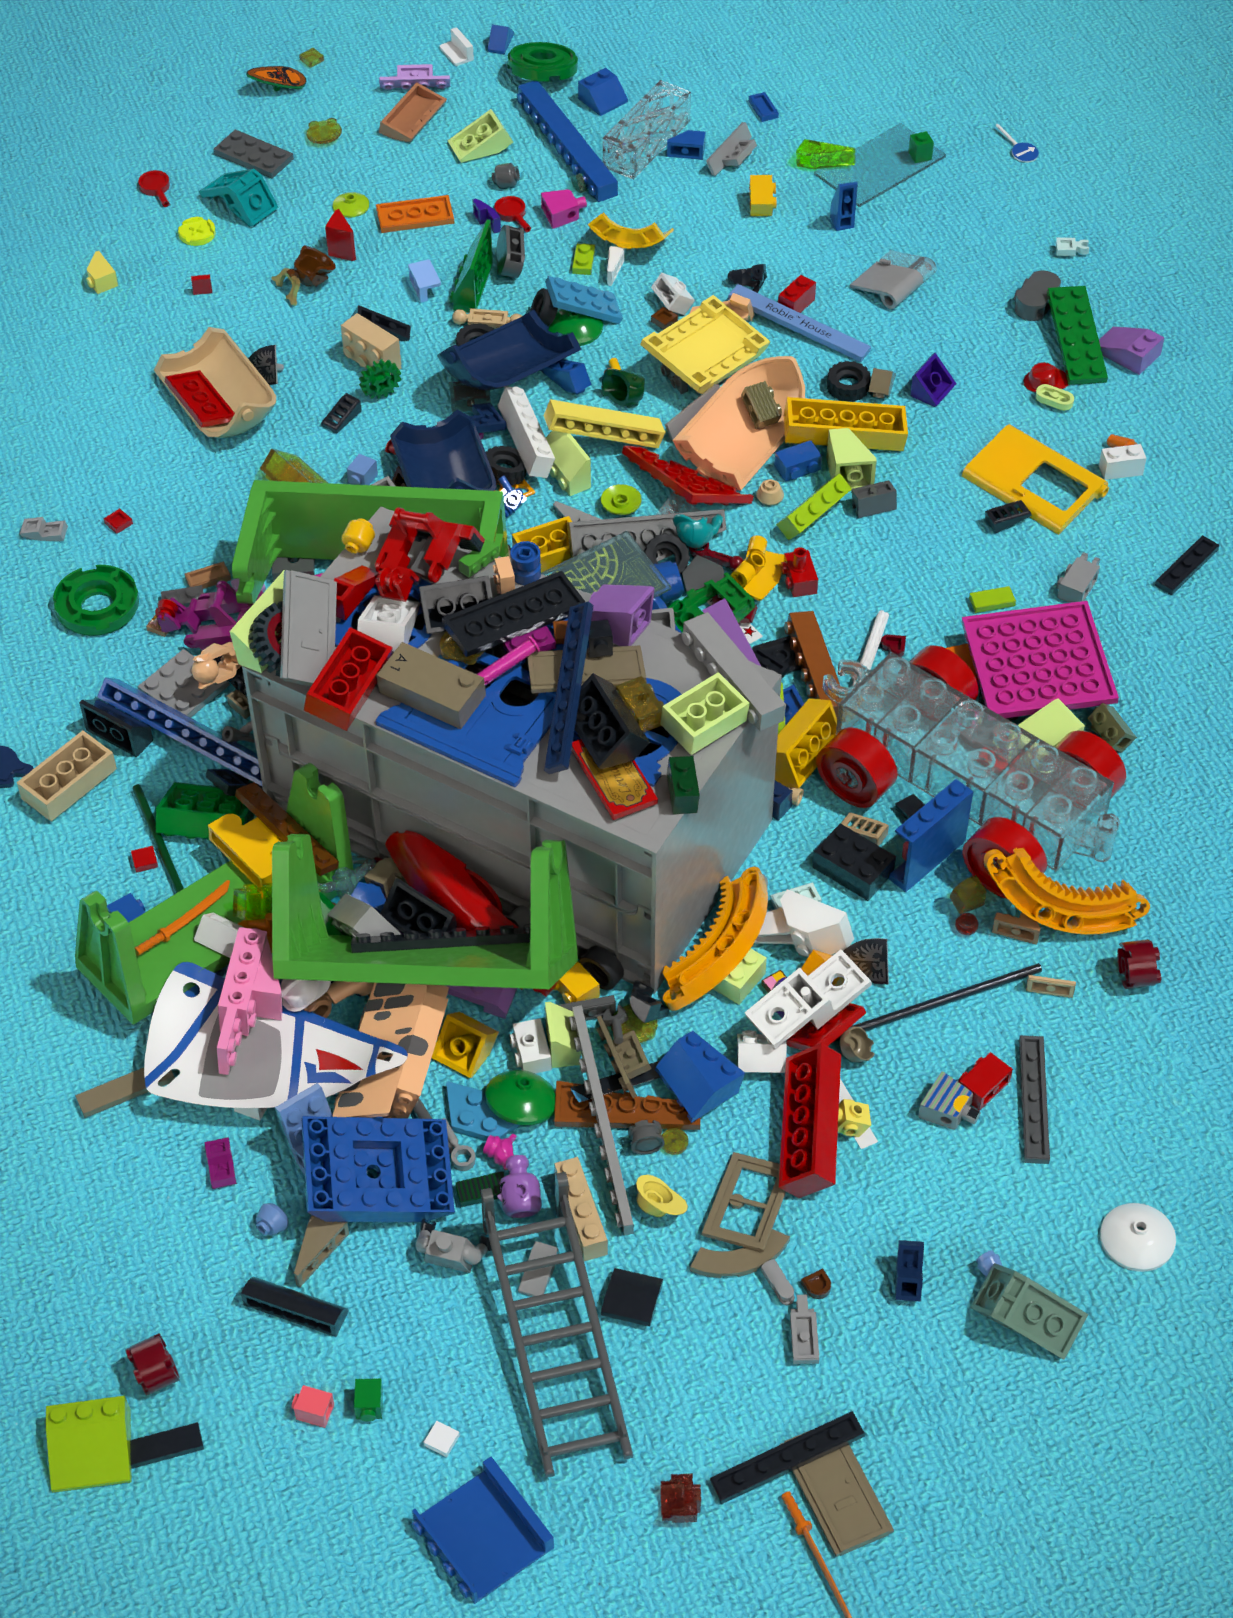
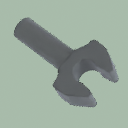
[603,1005,628,1044]

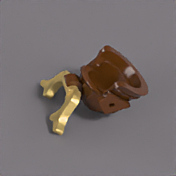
[271,245,336,306]

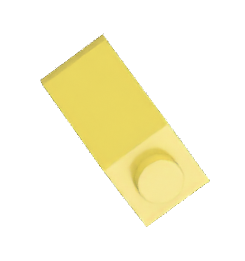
[86,251,118,294]

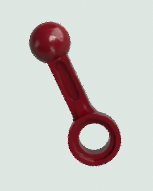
[689,542,744,571]

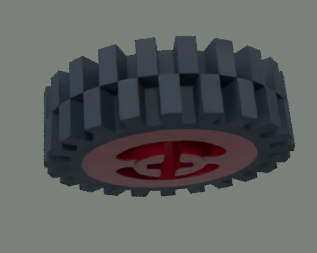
[249,601,283,677]

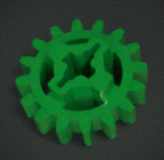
[359,359,402,399]

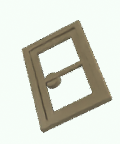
[702,1152,786,1252]

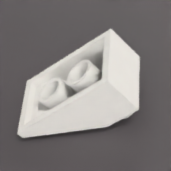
[357,595,420,654]

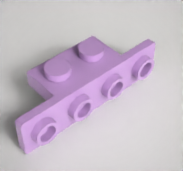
[379,64,451,90]

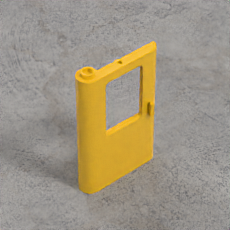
[962,424,1109,535]

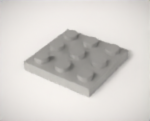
[137,649,230,718]

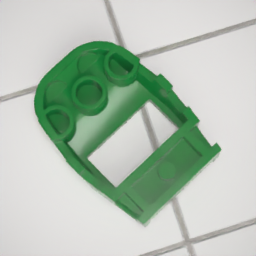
[668,572,756,633]

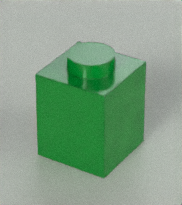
[908,131,934,163]
[354,1378,383,1422]

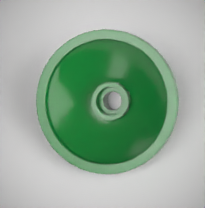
[548,308,603,346]
[485,1070,556,1125]

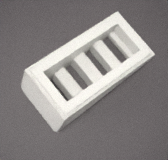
[607,246,625,286]

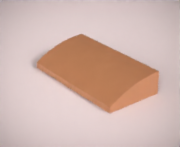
[379,82,447,142]

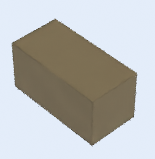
[227,690,251,719]

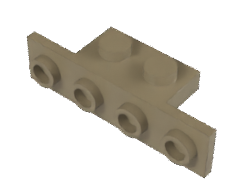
[597,1016,651,1098]

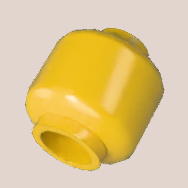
[341,518,375,554]

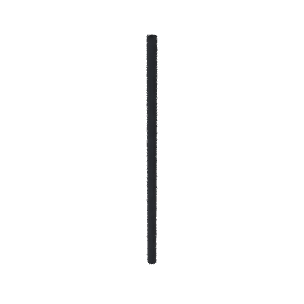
[833,963,1042,1042]

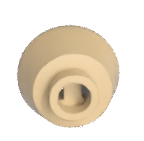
[756,479,784,506]

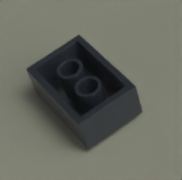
[813,823,896,901]

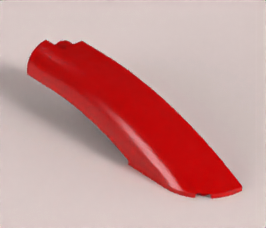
[385,830,558,997]

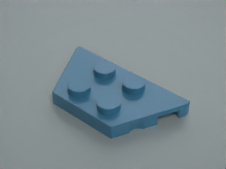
[446,1081,520,1141]

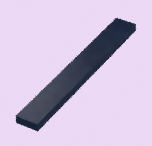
[544,601,594,774]

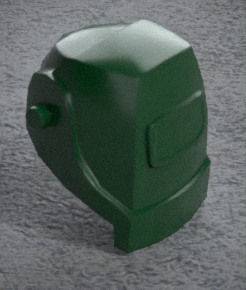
[601,369,645,408]

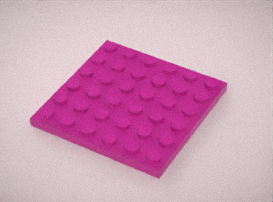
[961,601,1119,720]

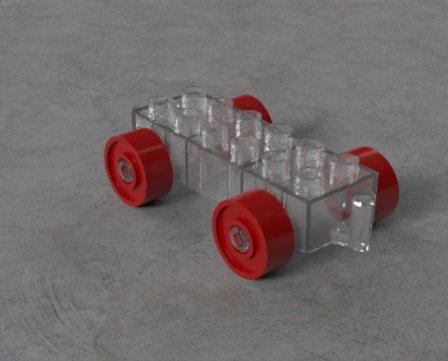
[816,645,1126,899]

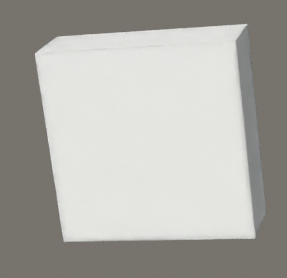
[424,1421,460,1457]

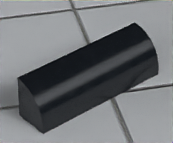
[241,1277,349,1337]

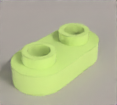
[1036,384,1074,411]

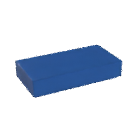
[748,92,779,122]

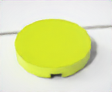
[178,217,216,246]

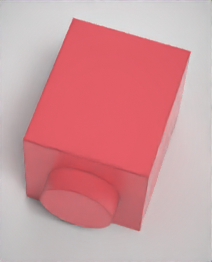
[292,1385,334,1428]

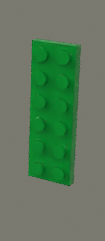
[1047,286,1108,385]

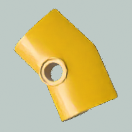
[730,535,784,601]

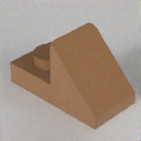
[992,912,1041,945]

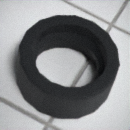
[530,288,558,327]
[579,946,624,990]

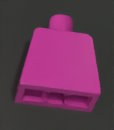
[541,189,587,229]

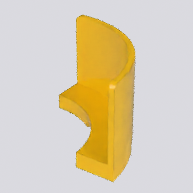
[587,212,674,249]

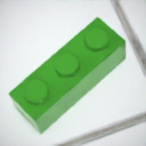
[459,540,499,578]

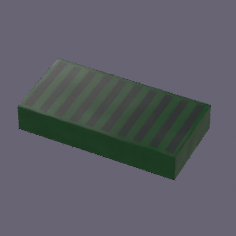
[455,1171,505,1207]

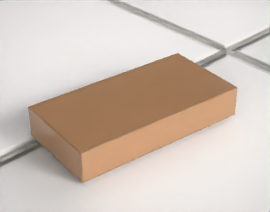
[185,561,231,589]

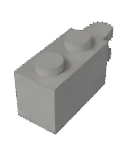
[1056,553,1100,603]

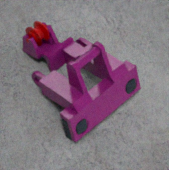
[155,581,263,650]

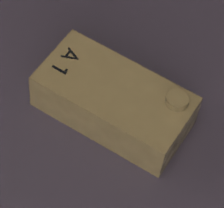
[376,642,486,729]

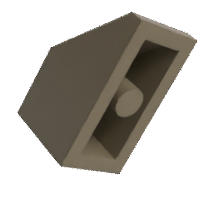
[869,368,896,399]

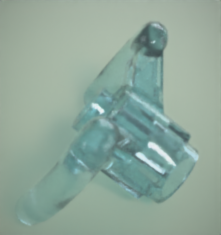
[317,855,376,899]

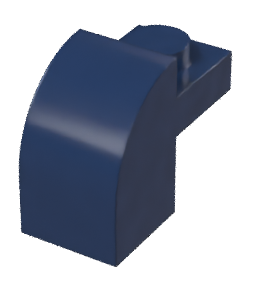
[895,1240,924,1302]

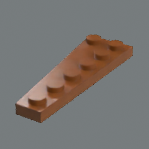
[554,1081,701,1130]

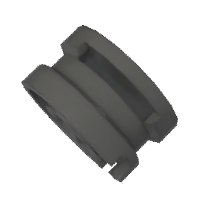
[628,1120,664,1155]

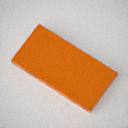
[376,195,454,233]

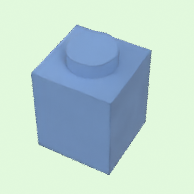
[347,454,378,485]

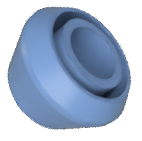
[256,1203,288,1235]

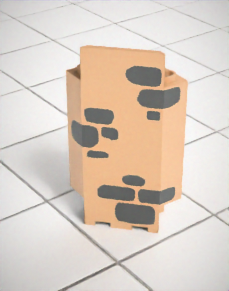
[332,983,449,1118]

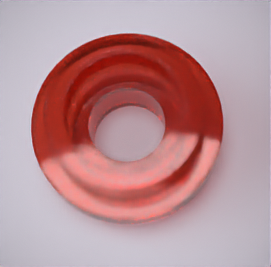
[955,913,979,935]

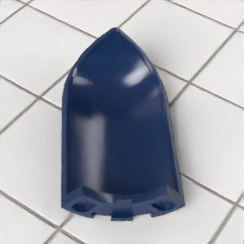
[437,310,582,390]
[390,409,497,491]

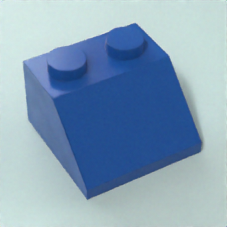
[578,68,628,116]

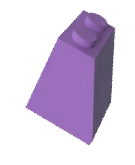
[589,584,655,646]

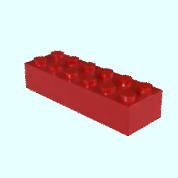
[779,1043,841,1198]

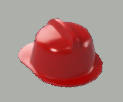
[1023,362,1068,392]

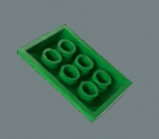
[450,220,493,313]
[156,782,255,841]

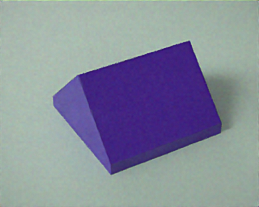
[910,352,957,407]

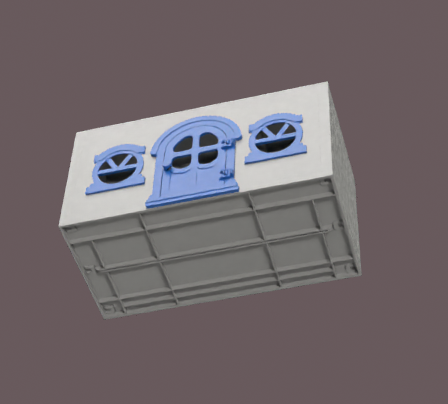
[242,507,782,994]

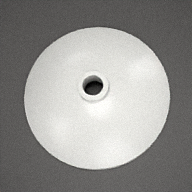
[1100,1203,1176,1272]

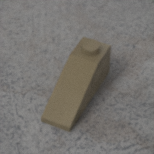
[294,1215,349,1287]

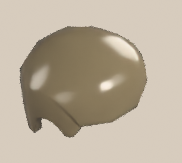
[840,1027,875,1063]

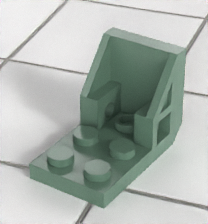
[970,1263,1089,1360]

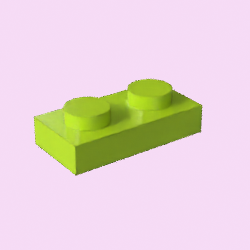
[572,243,595,275]

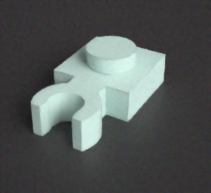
[1055,237,1089,256]

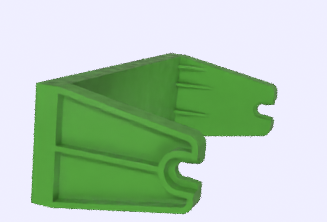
[232,480,509,604]
[75,763,354,1025]
[272,834,578,989]

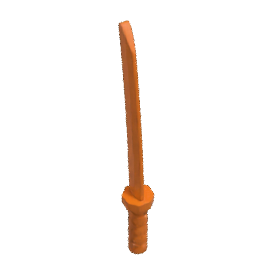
[135,880,230,956]
[781,1491,852,1618]

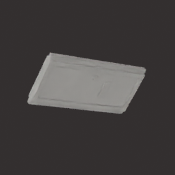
[280,570,337,686]

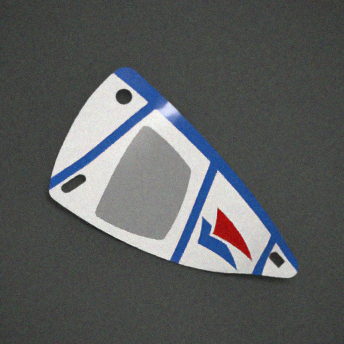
[144,962,408,1108]

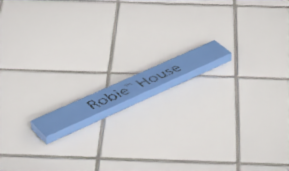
[728,284,871,362]

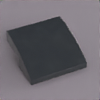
[601,1268,663,1327]

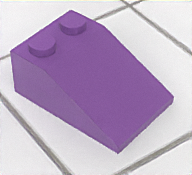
[1099,326,1164,375]

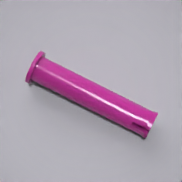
[477,636,540,686]

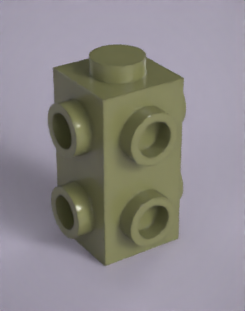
[1088,703,1137,753]

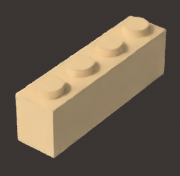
[554,1157,608,1261]

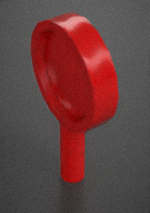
[138,170,170,207]
[494,196,531,232]

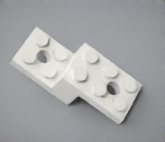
[744,949,872,1049]

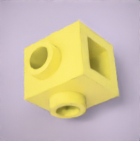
[838,1099,871,1137]

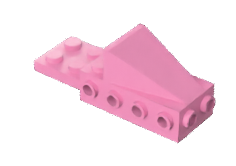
[217,927,282,1075]

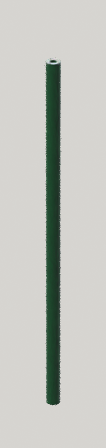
[132,784,184,893]

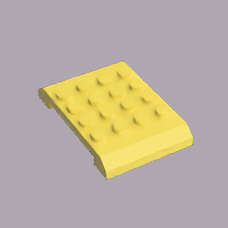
[640,295,770,394]

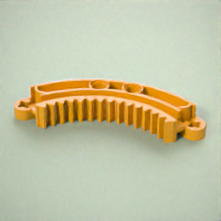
[984,848,1150,934]
[662,867,768,1011]

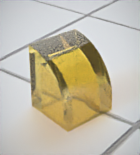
[950,875,987,914]

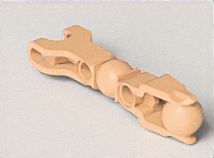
[191,642,242,689]

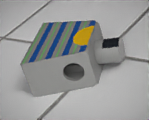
[918,1071,981,1129]

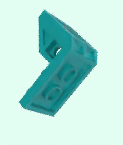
[199,169,279,226]

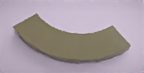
[690,1229,790,1278]

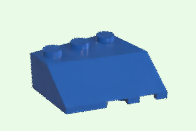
[655,1031,745,1123]

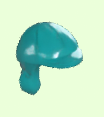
[673,514,723,548]

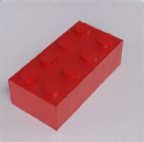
[304,627,393,731]

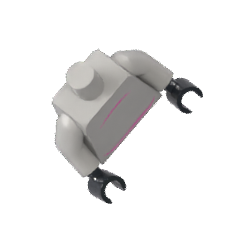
[416,1219,492,1273]

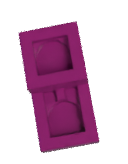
[205,1137,237,1189]

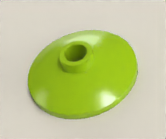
[333,192,369,218]
[601,484,642,515]

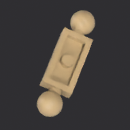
[452,309,522,329]

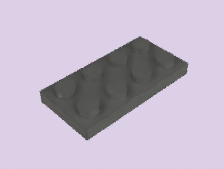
[214,129,294,179]

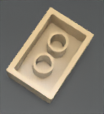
[341,313,402,375]

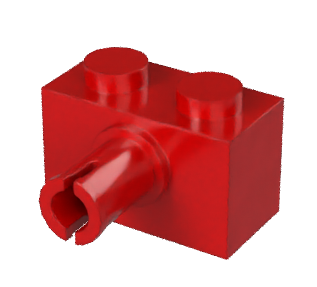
[781,547,818,597]

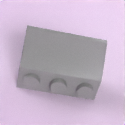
[328,894,401,937]

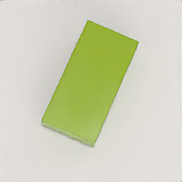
[969,586,1016,613]

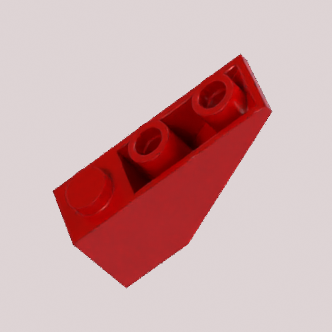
[334,565,378,621]

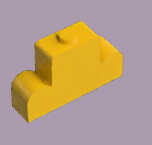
[208,814,283,894]

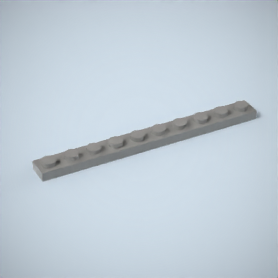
[569,1005,634,1236]

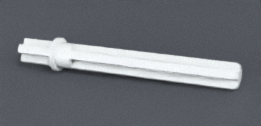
[849,610,889,699]

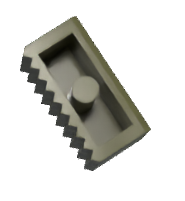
[741,381,782,429]

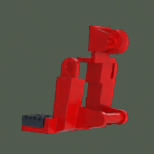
[375,507,485,602]

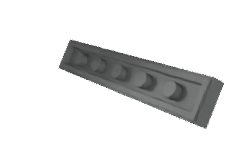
[1019,1035,1050,1164]

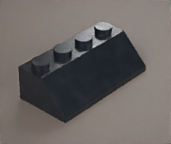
[575,673,650,769]

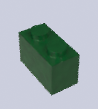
[667,756,700,814]

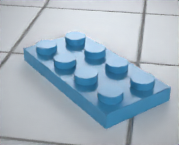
[545,276,623,324]

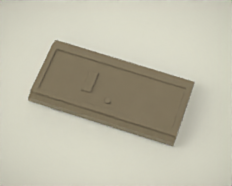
[527,645,647,693]
[780,1429,894,1557]

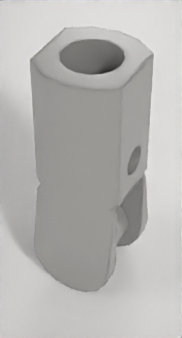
[761,1259,795,1305]

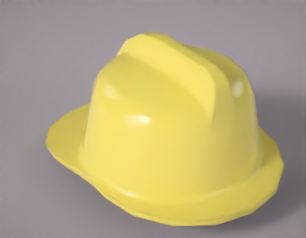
[636,1175,688,1217]

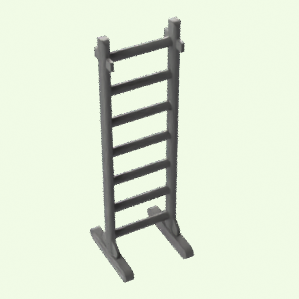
[481,1172,633,1478]

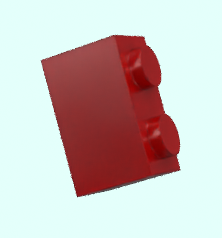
[778,275,816,313]
[958,1052,1013,1111]

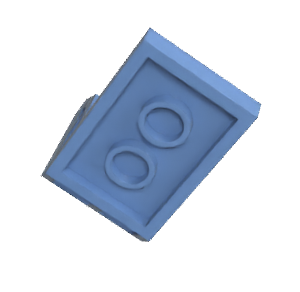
[275,1083,368,1175]

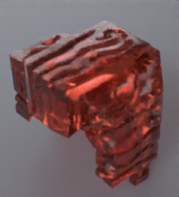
[661,1473,701,1523]

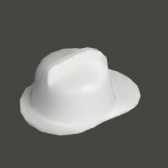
[281,979,331,1012]

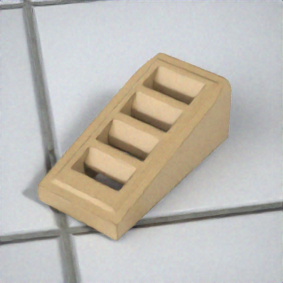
[841,812,889,846]

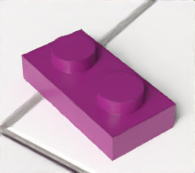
[503,626,556,653]

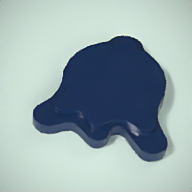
[0,746,34,788]

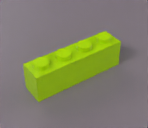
[776,473,852,541]

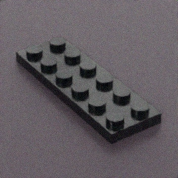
[442,571,585,657]

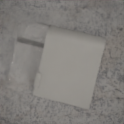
[850,250,937,309]

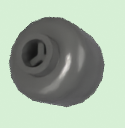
[492,163,520,189]

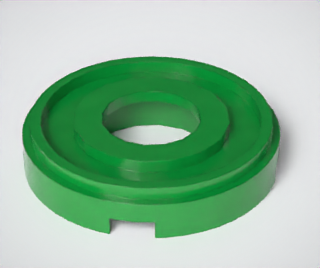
[507,42,578,82]
[53,564,139,636]

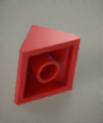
[325,209,356,261]

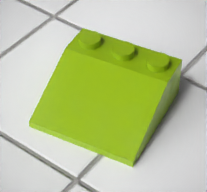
[46,1396,132,1493]

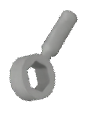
[443,1118,476,1171]

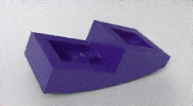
[472,198,501,234]

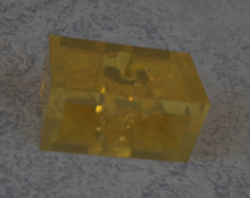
[616,676,664,732]

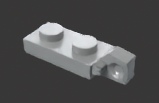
[790,1295,819,1364]

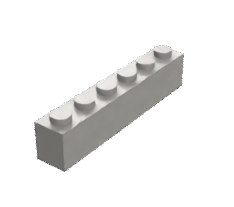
[682,612,786,731]

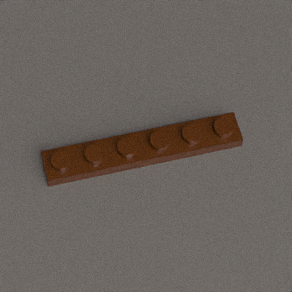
[235,782,339,876]

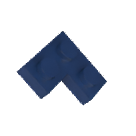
[471,403,507,434]

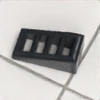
[321,393,362,433]
[985,500,1032,533]

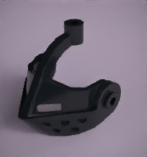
[727,264,768,293]

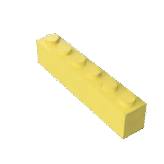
[543,399,665,448]

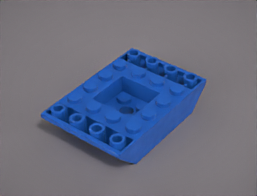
[301,1116,455,1223]

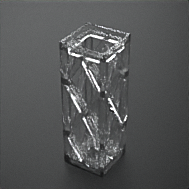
[603,80,691,180]

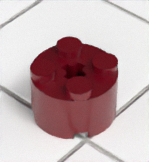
[1117,939,1161,989]
[125,1333,180,1396]

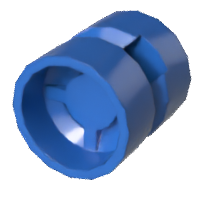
[510,541,541,585]

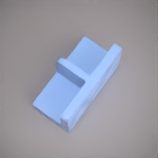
[408,259,441,302]

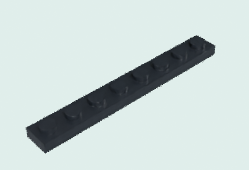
[351,924,531,953]

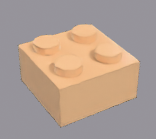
[493,556,515,595]

